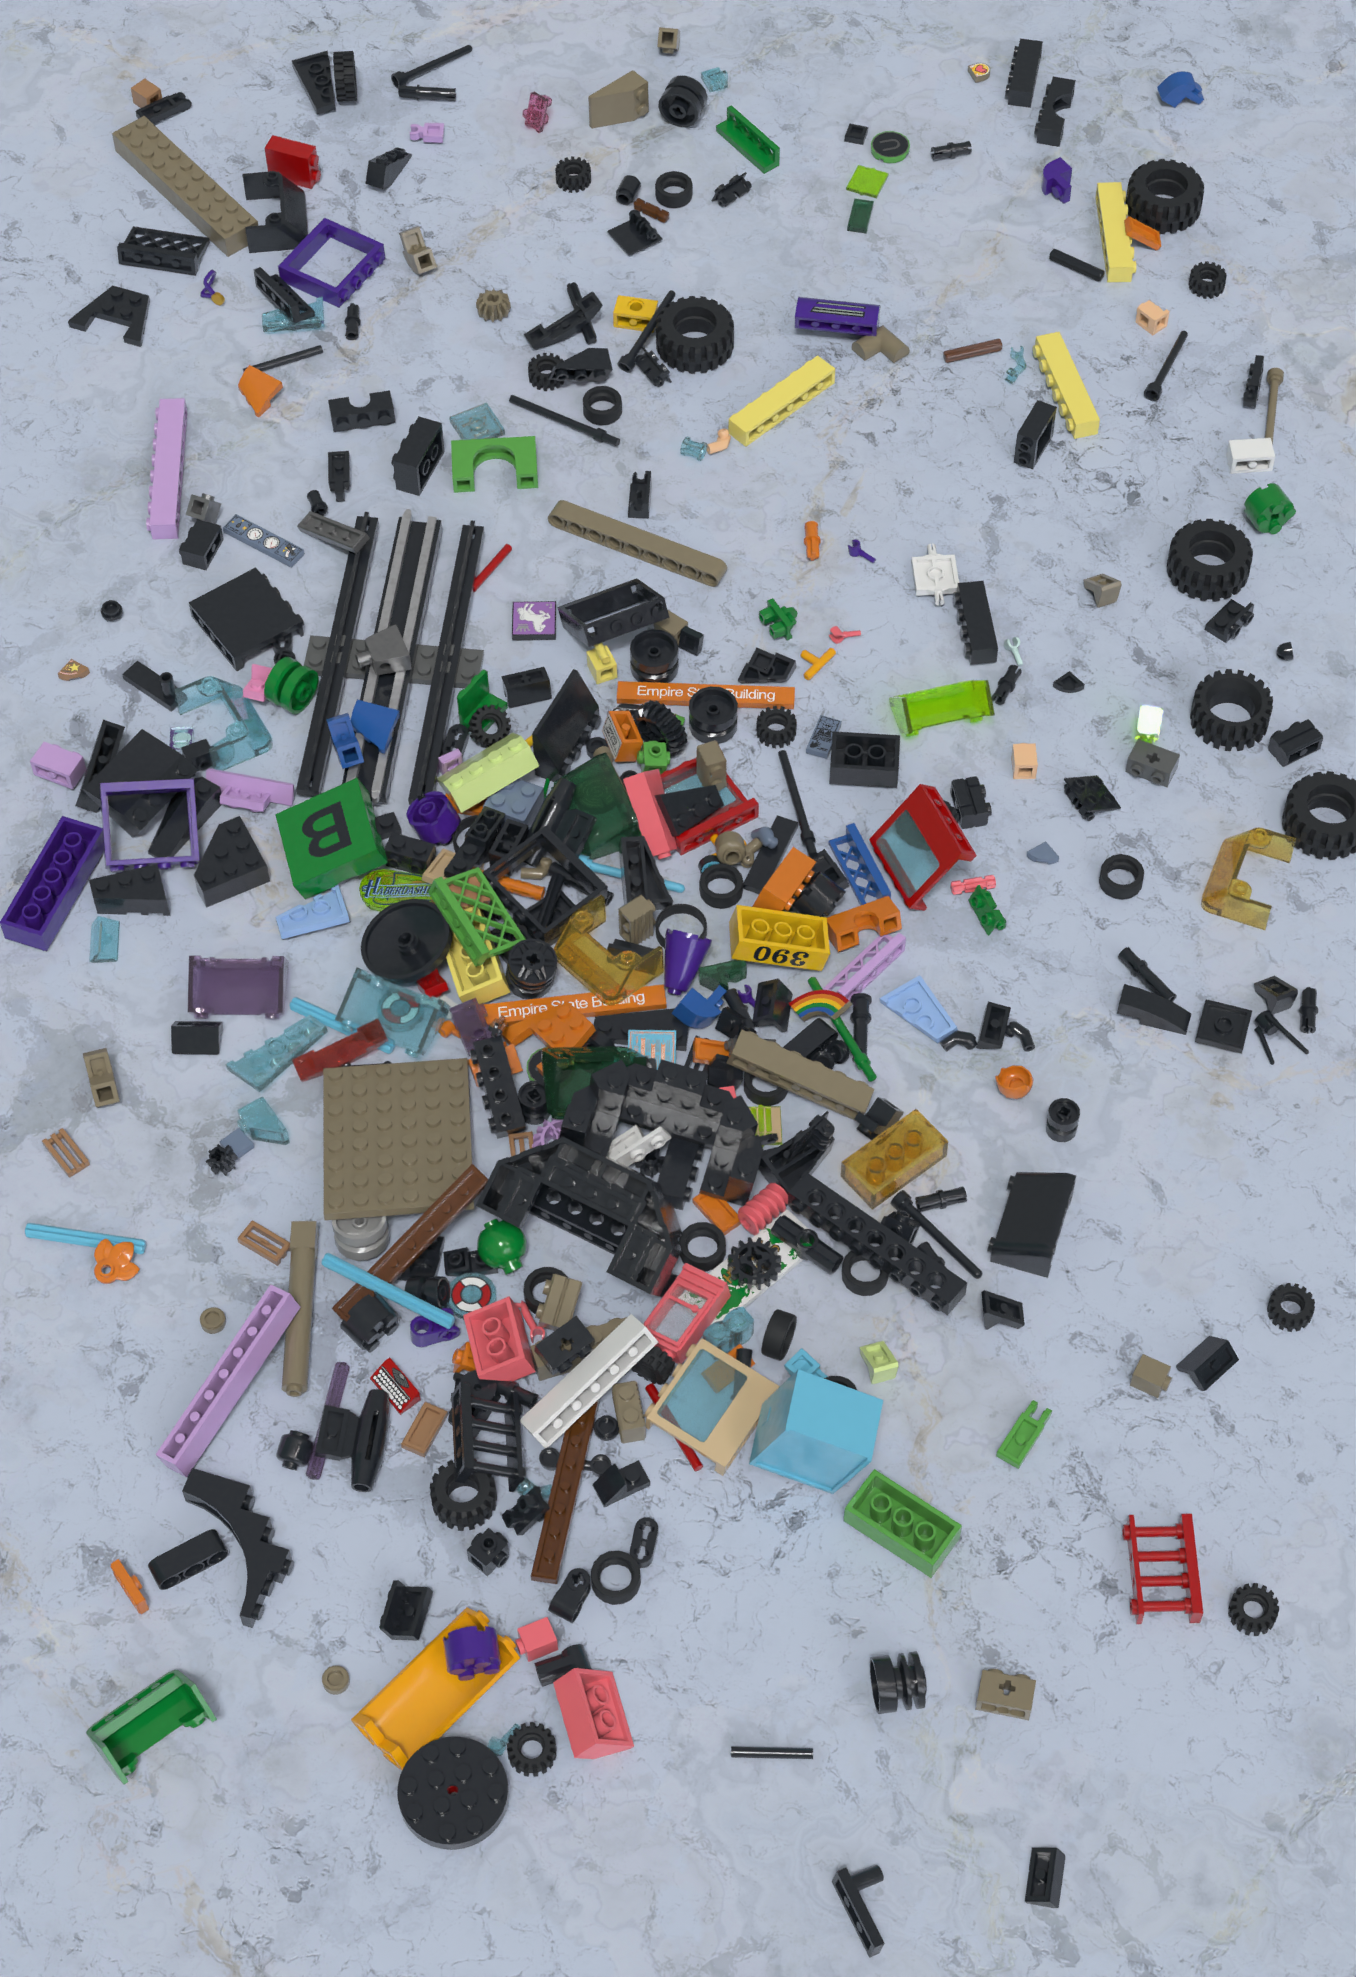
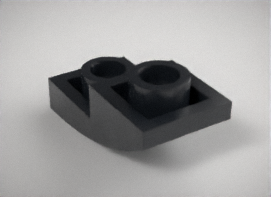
[443,1247,498,1277]

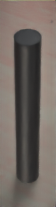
[731,1746,813,1759]

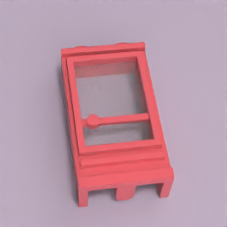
[643,1263,731,1364]

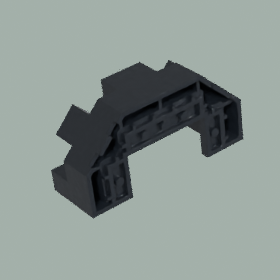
[560,1059,764,1206]
[476,1137,683,1297]

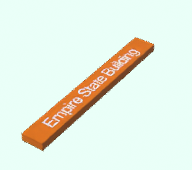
[617,681,795,709]
[476,984,667,1030]

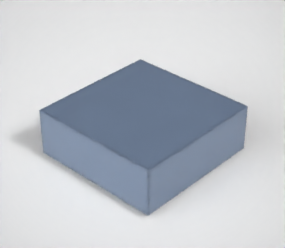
[219,1128,254,1161]

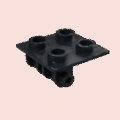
[607,210,663,256]
[1064,775,1121,821]
[787,1111,835,1163]

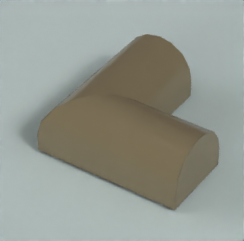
[852,325,910,363]

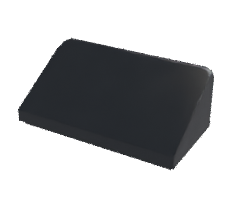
[976,1001,1011,1049]
[1025,1848,1065,1908]

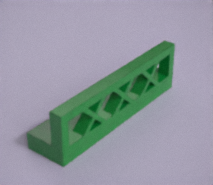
[716,105,780,174]

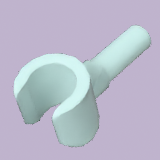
[1004,637,1023,666]

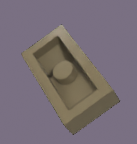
[1083,573,1122,608]

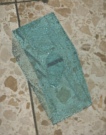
[237,1096,290,1145]

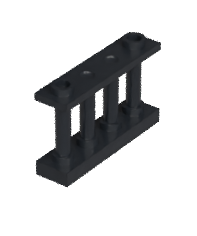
[451,1382,526,1492]

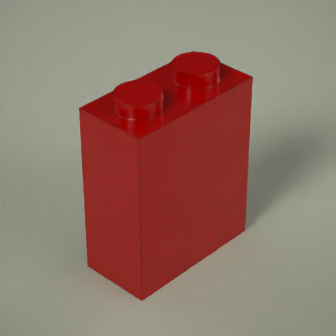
[264,135,321,189]

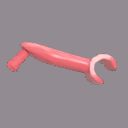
[515,1300,546,1343]

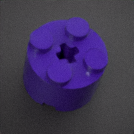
[406,791,461,844]
[443,1626,501,1681]

